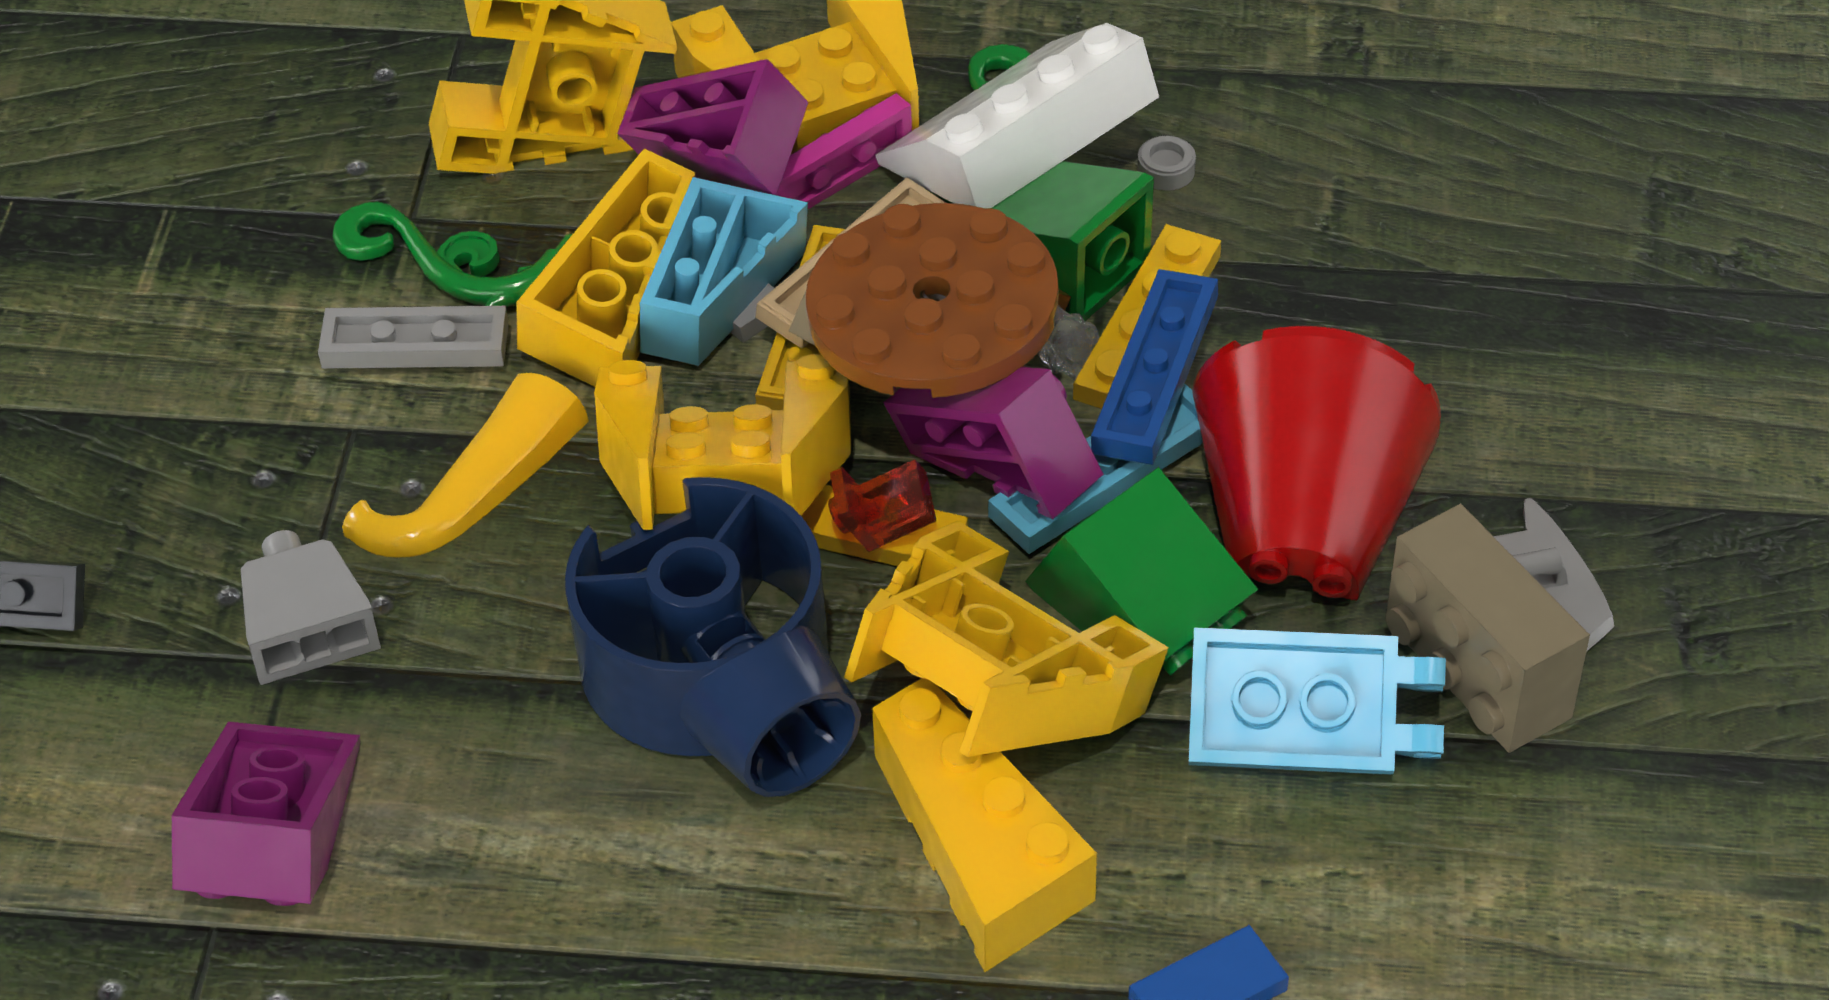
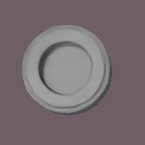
[1137,136,1196,191]

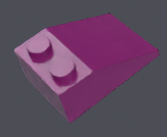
[171,721,360,906]

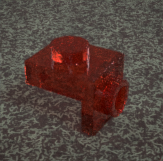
[828,459,937,552]

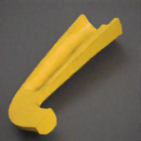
[342,373,589,558]

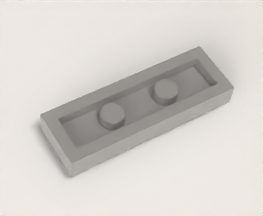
[318,306,509,369]

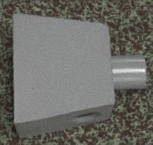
[241,530,381,685]

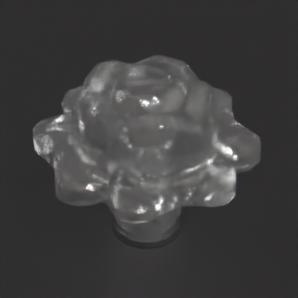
[1038,307,1099,380]

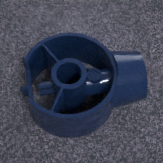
[565,477,861,797]

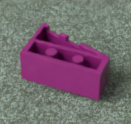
[617,59,808,195]
[883,367,1104,519]

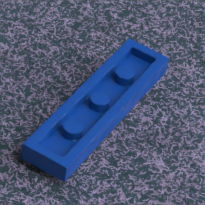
[1091,269,1218,465]

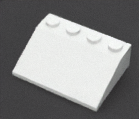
[875,23,1159,209]

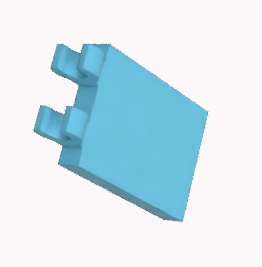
[1189,628,1446,775]

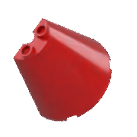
[1192,326,1441,601]

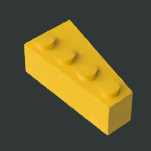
[516,149,695,387]
[872,678,1097,973]

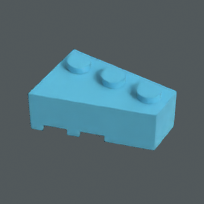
[640,177,808,366]

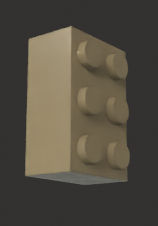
[1385,503,1590,753]

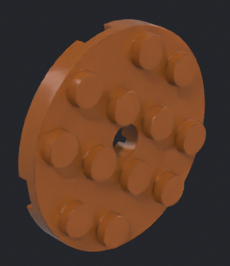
[806,203,1059,398]

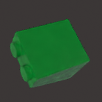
[992,161,1154,330]
[1025,467,1258,676]

